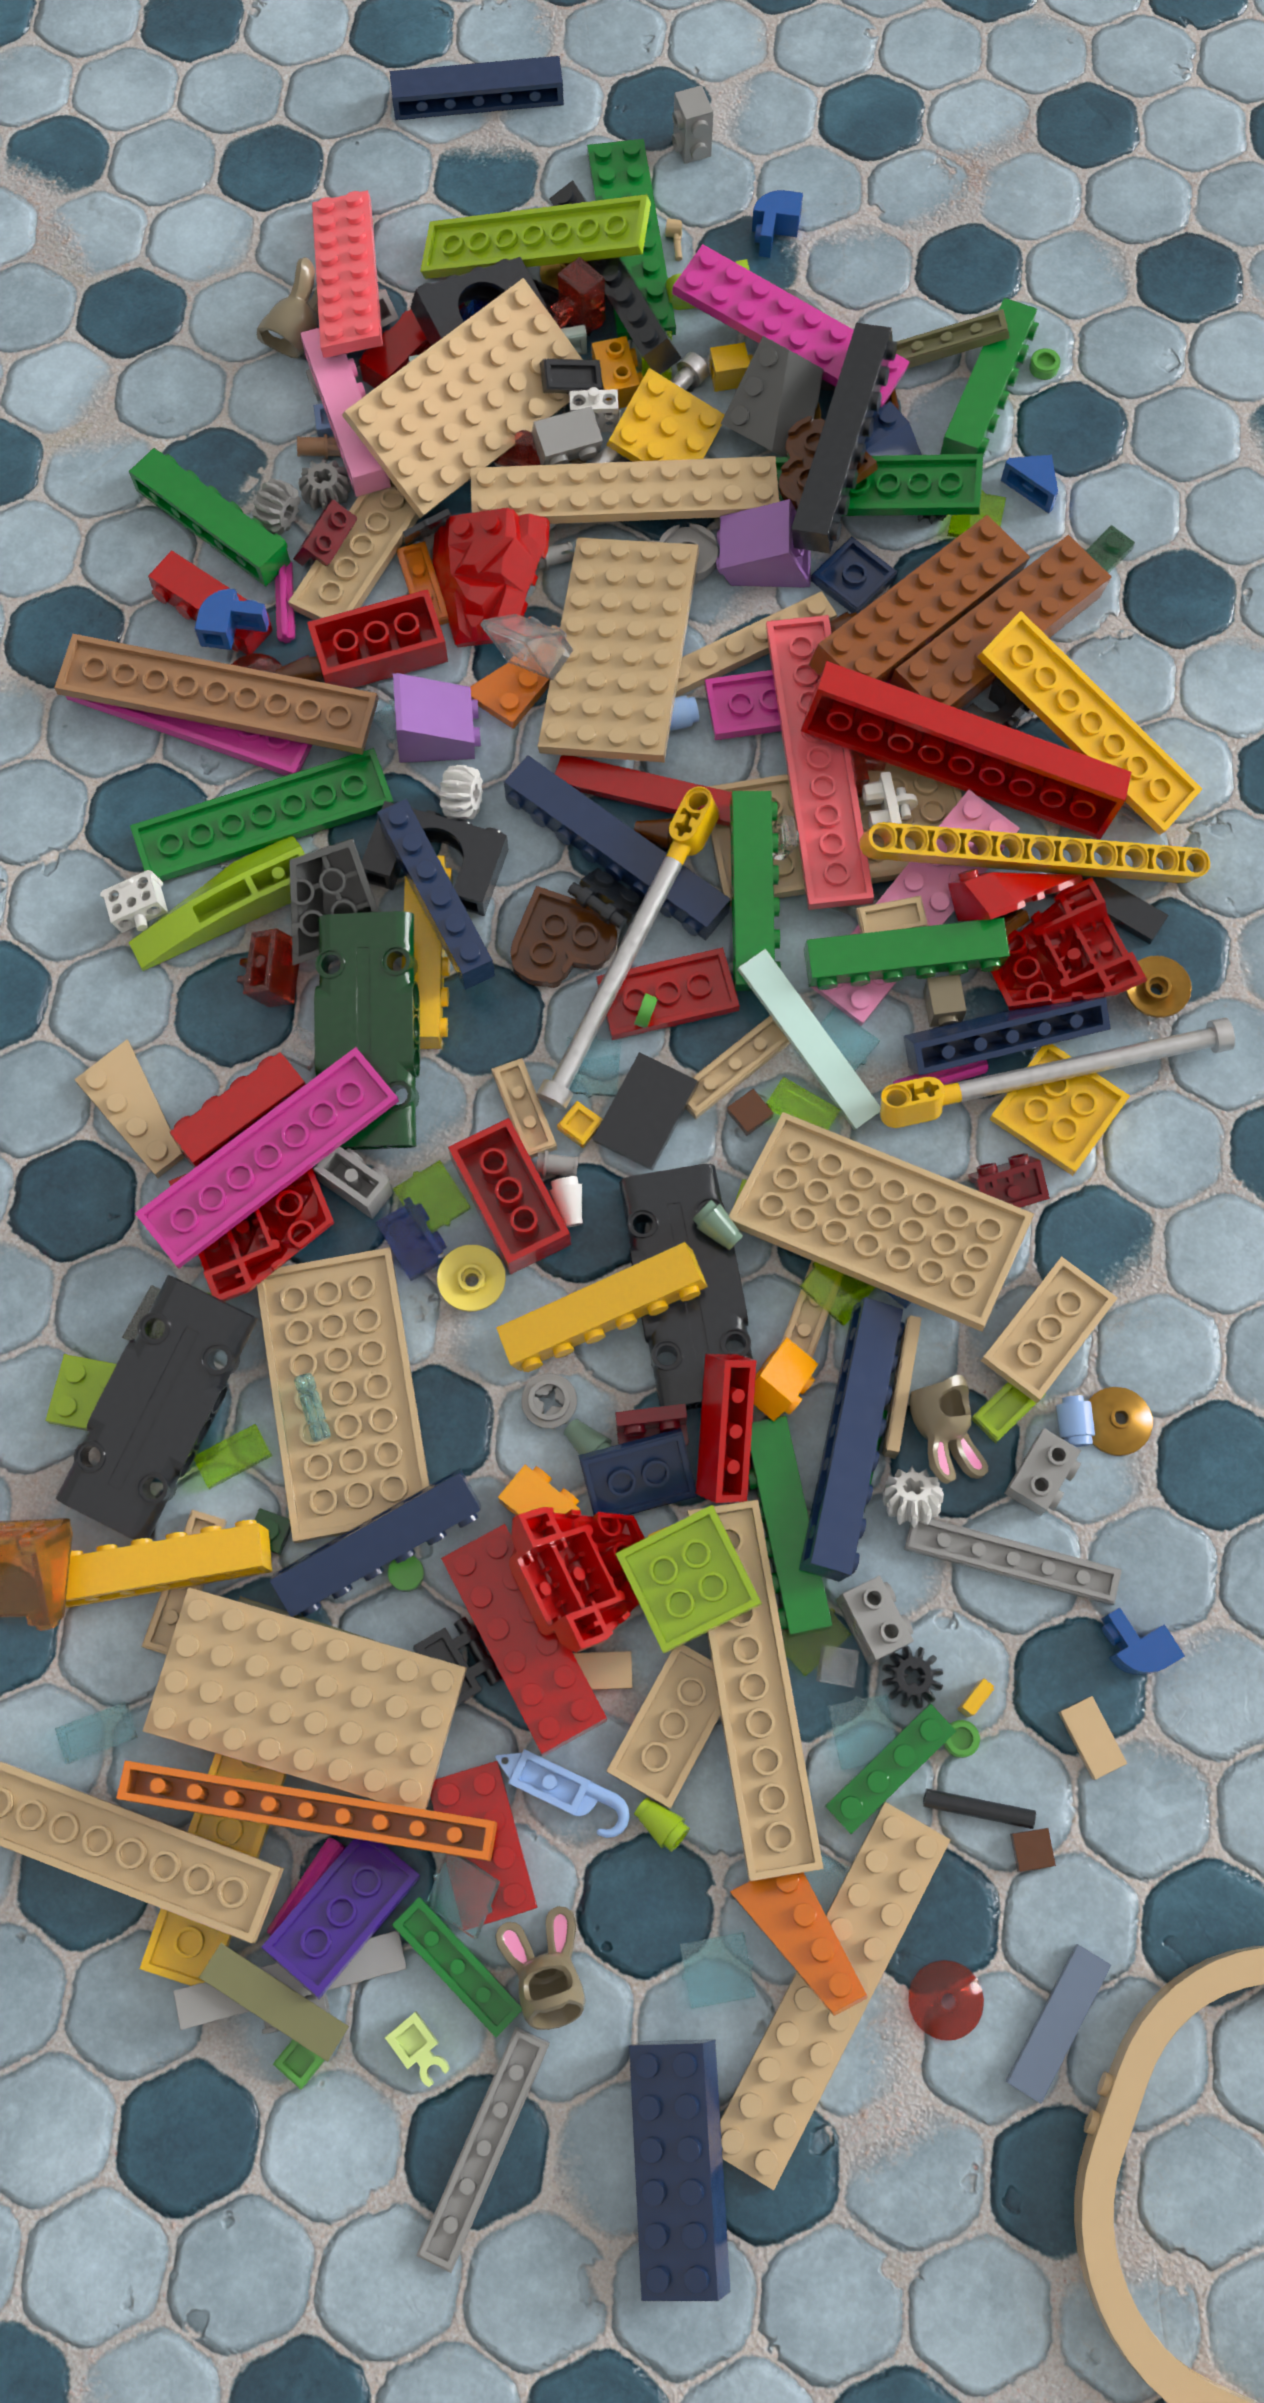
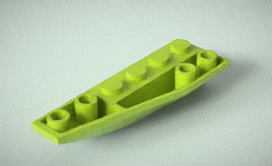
[129,836,305,971]

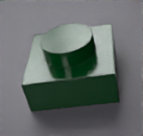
[255,1508,291,1555]

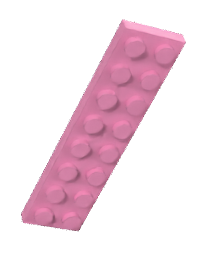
[811,790,1020,1026]

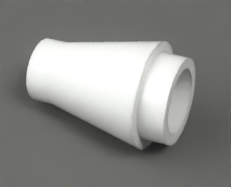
[549,1176,583,1228]

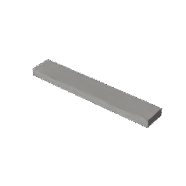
[904,1519,1122,1605]
[173,1931,406,2030]
[416,2026,550,2273]

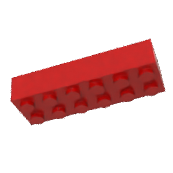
[441,1524,607,1757]

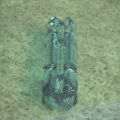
[294,1373,331,1442]

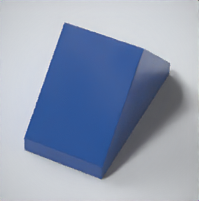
[1001,455,1058,514]

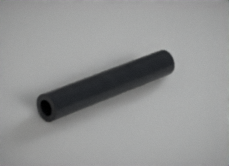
[923,1788,1036,1829]

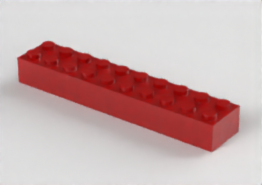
[800,661,1132,840]

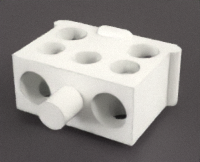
[567,387,621,433]
[100,870,168,933]

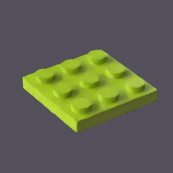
[616,1505,762,1654]

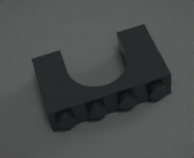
[410,257,553,346]
[361,801,509,916]

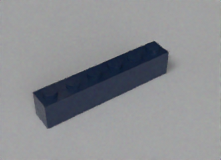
[389,56,564,120]
[377,799,495,990]
[903,997,1111,1076]
[270,1468,481,1617]

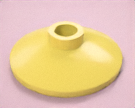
[437,1245,506,1312]

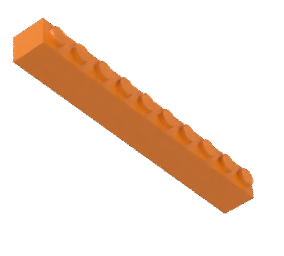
[116,1760,497,1862]

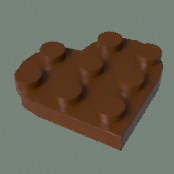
[779,416,878,509]
[510,886,618,988]

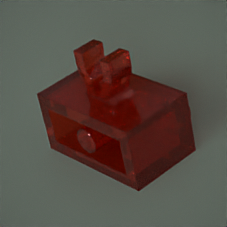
[551,257,606,335]
[237,928,300,1007]

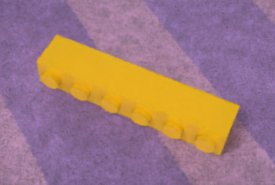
[401,856,453,1049]
[496,1242,708,1372]
[49,1520,272,1609]

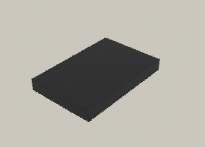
[593,1052,699,1171]

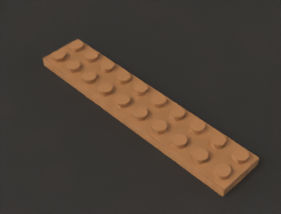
[54,634,379,755]

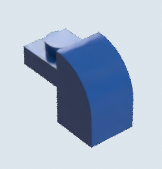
[752,190,803,258]
[195,589,269,650]
[1101,1608,1185,1675]

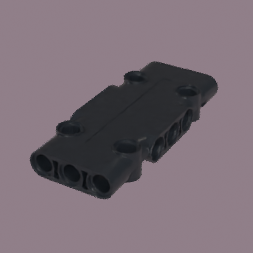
[619,1164,753,1410]
[56,1275,258,1540]

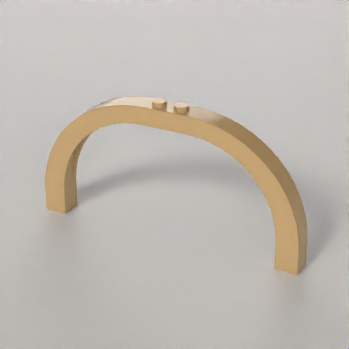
[1074,1946,1264,2403]

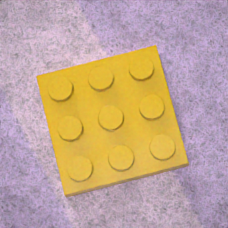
[606,368,725,462]
[989,1044,1130,1176]

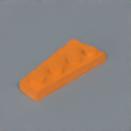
[730,1872,868,2016]

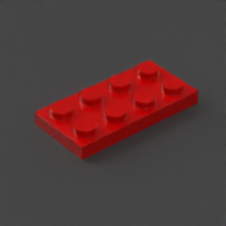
[596,947,740,1040]
[430,1761,538,1931]

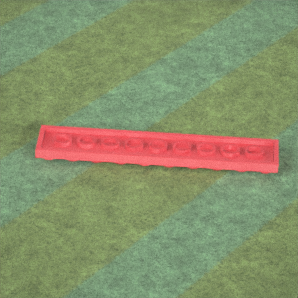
[766,615,874,910]

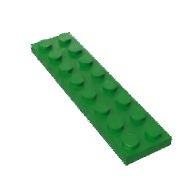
[587,139,676,340]
[775,454,984,516]
[130,748,394,882]

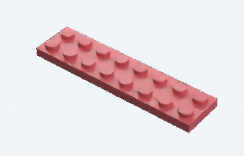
[312,190,383,358]

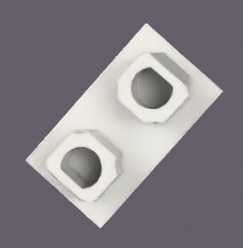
[862,771,918,828]

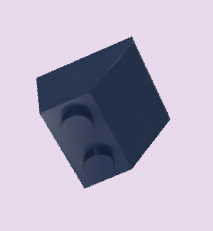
[864,402,922,456]

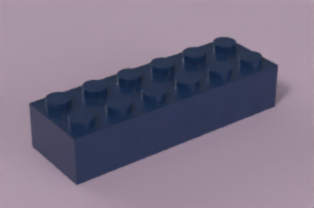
[629,2039,731,2301]

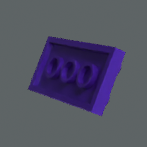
[262,1839,420,1999]

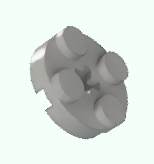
[659,524,718,585]

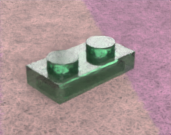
[1086,525,1135,573]

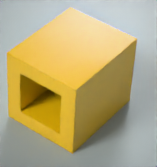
[709,342,753,392]

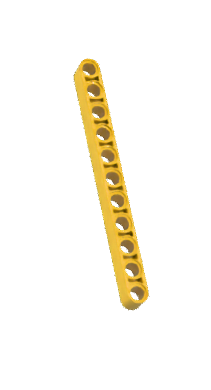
[859,822,1211,883]

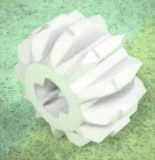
[439,765,483,820]
[882,1466,944,1528]

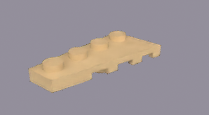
[74,1039,184,1178]

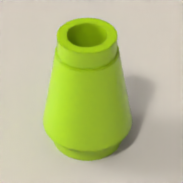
[634,1797,690,1852]

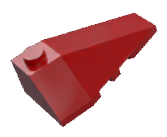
[947,869,1083,921]

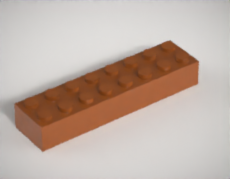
[809,515,1030,682]
[889,534,1112,709]

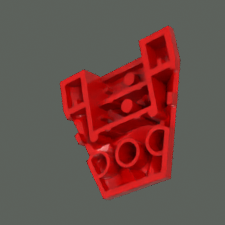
[432,508,550,648]
[990,877,1147,1011]
[168,1168,334,1302]
[509,1507,645,1653]

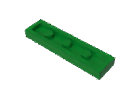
[825,1703,956,1834]
[392,1897,522,2038]

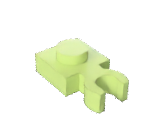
[385,2011,450,2087]

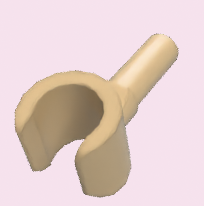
[665,218,682,261]

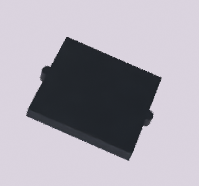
[402,508,451,546]

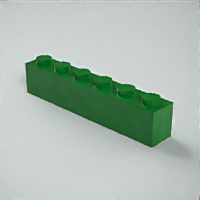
[940,298,1039,457]
[129,448,291,587]
[730,791,781,991]
[803,918,1010,990]
[748,1416,833,1638]

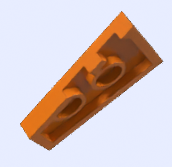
[470,640,556,729]

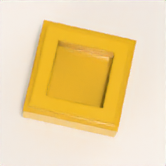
[557,1101,603,1148]
[957,1678,994,1717]

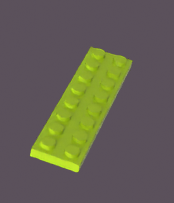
[420,194,651,279]

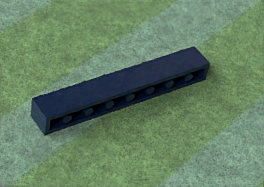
[504,755,731,941]
[799,1297,904,1582]

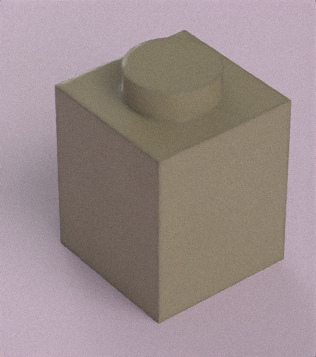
[923,974,967,1027]

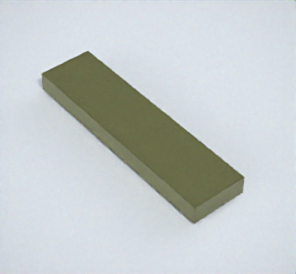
[896,309,1010,369]
[199,1943,349,2062]

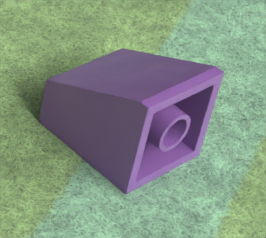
[716,499,811,588]
[393,673,481,763]

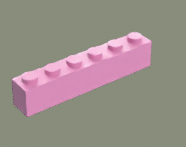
[300,328,391,497]

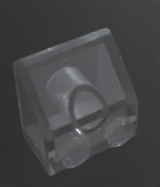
[480,614,573,680]

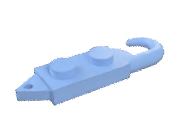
[495,1749,630,1838]

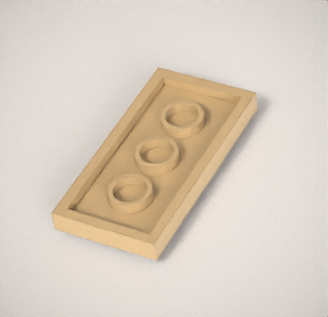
[981,1257,1117,1403]
[606,1645,721,1809]

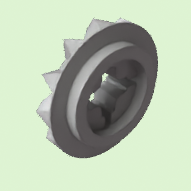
[521,1373,577,1429]

